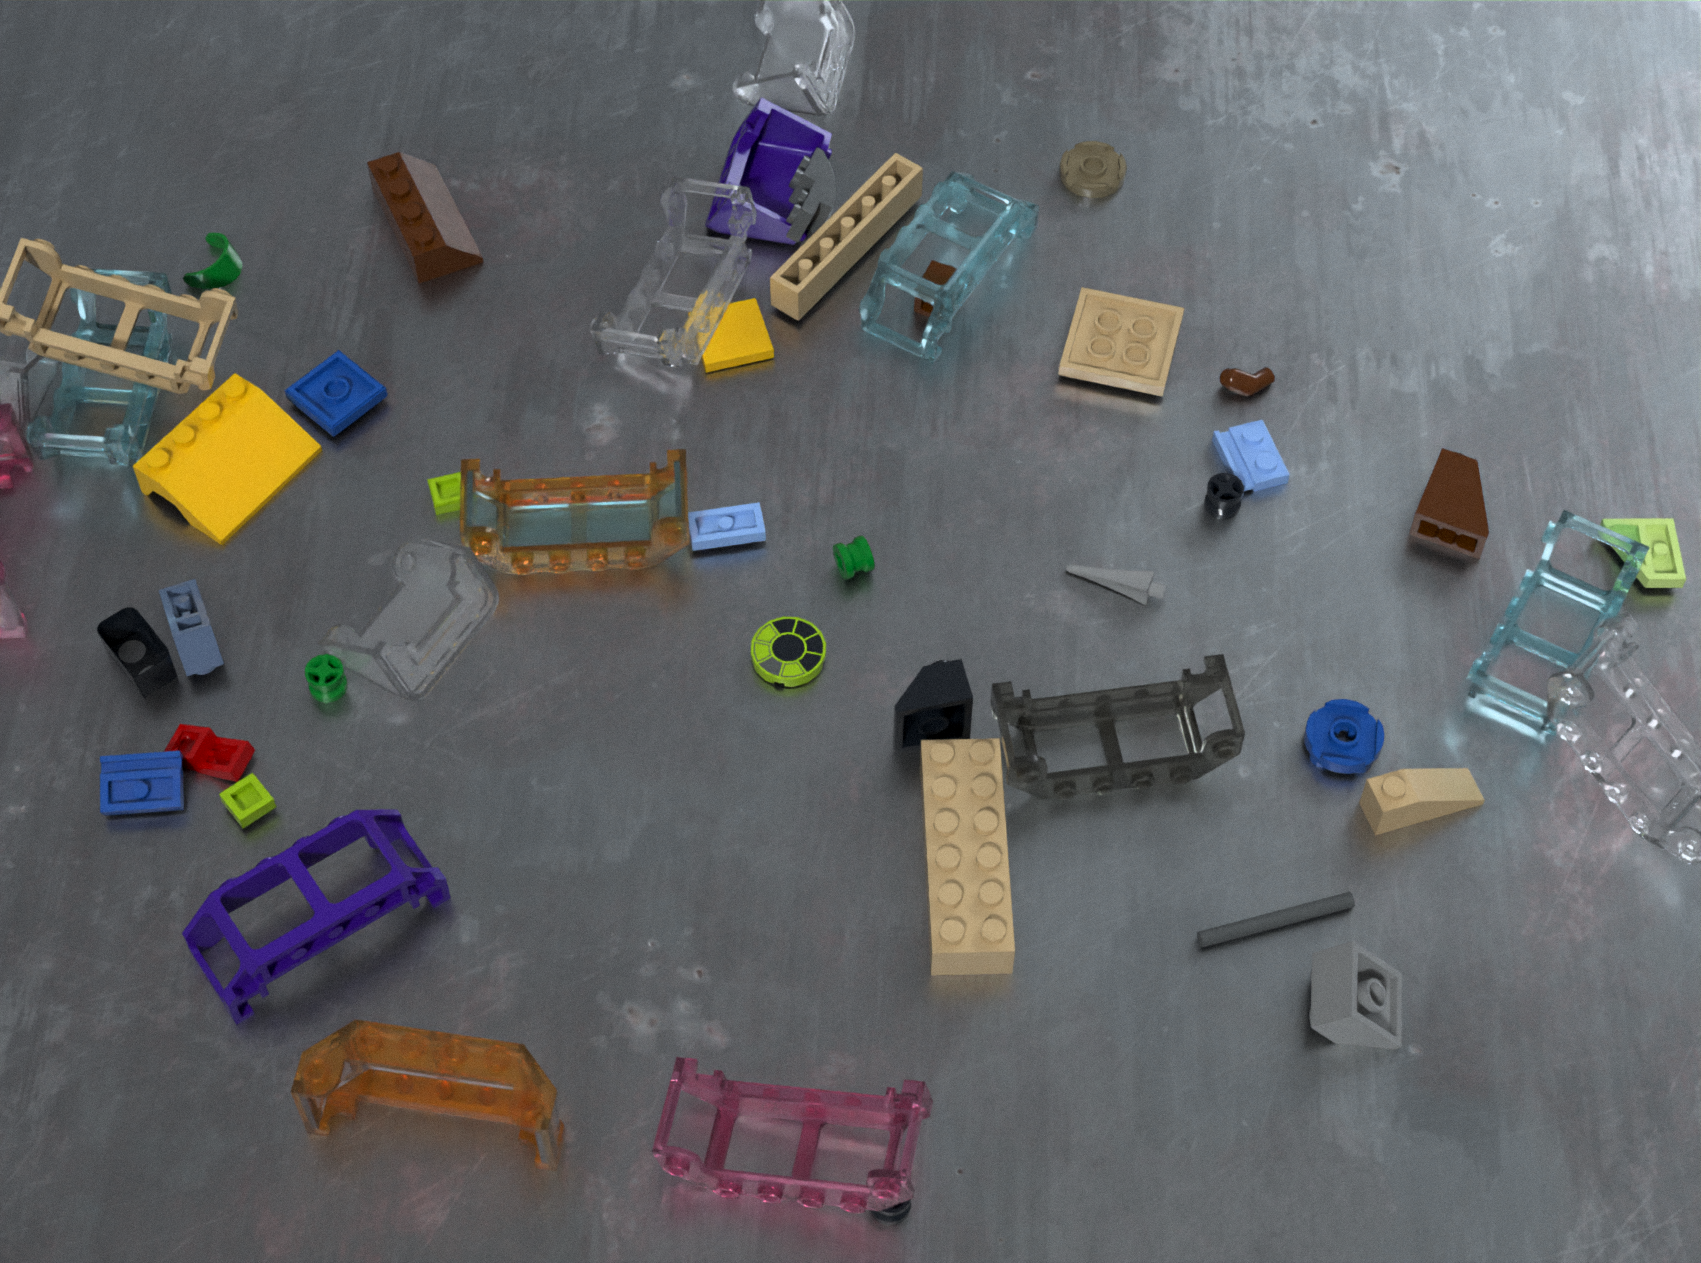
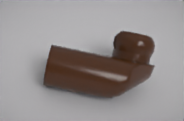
[1220,367,1275,397]

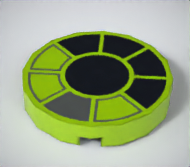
[751,616,826,687]

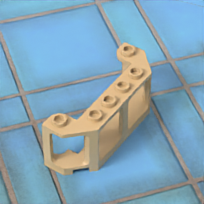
[0,238,238,394]

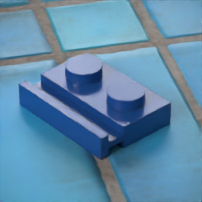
[100,751,184,816]

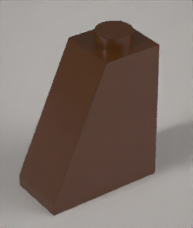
[1409,448,1489,559]

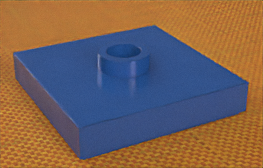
[284,350,388,437]

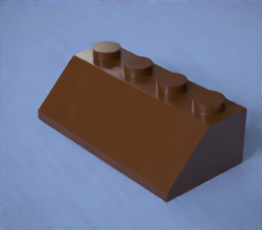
[367,152,484,284]

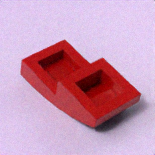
[164,724,255,782]

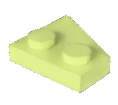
[1599,518,1686,588]

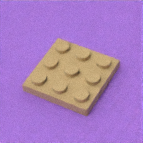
[1058,287,1184,397]

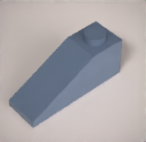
[158,579,224,676]

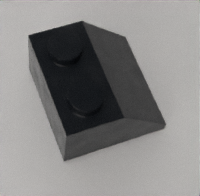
[893,659,973,754]

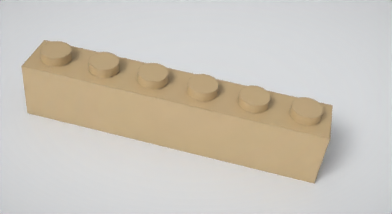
[770,153,923,321]

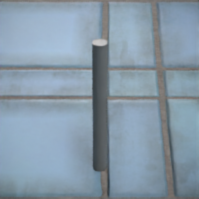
[1197,892,1355,948]

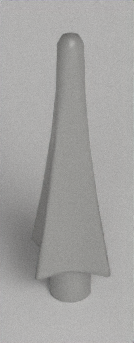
[1066,564,1167,606]

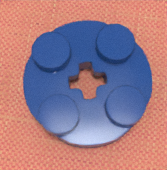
[1304,699,1384,774]

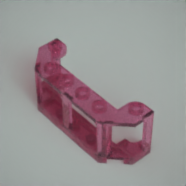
[652,1057,933,1214]

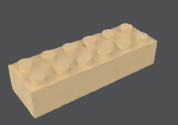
[920,738,1015,976]

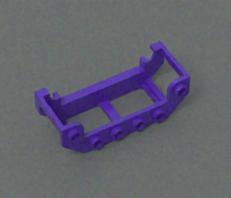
[182,809,451,1025]

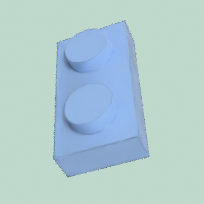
[687,502,766,551]

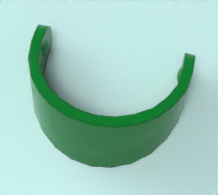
[183,232,242,290]

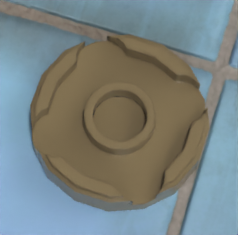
[1059,141,1127,198]

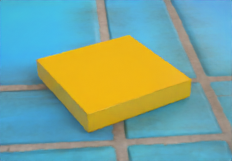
[688,298,774,373]

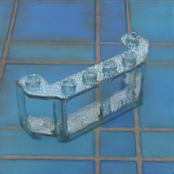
[859,171,1039,364]
[27,268,172,465]
[1467,510,1650,736]

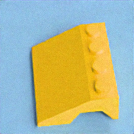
[133,373,322,545]

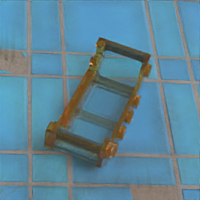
[459,449,690,575]

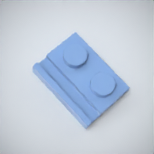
[1212,420,1290,494]

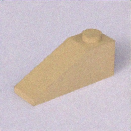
[1359,768,1485,836]

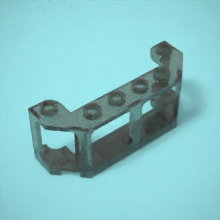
[990,654,1245,800]

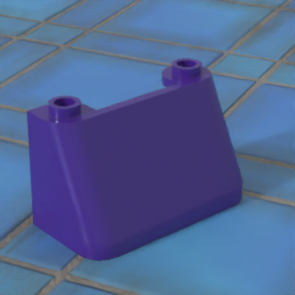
[705,97,832,245]

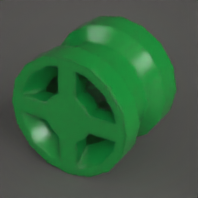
[833,535,875,580]
[305,654,348,703]

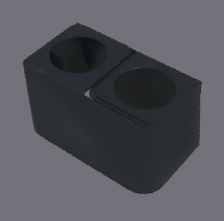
[97,607,178,698]

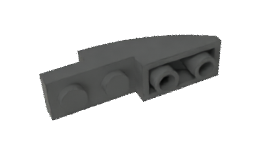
[786,147,837,243]

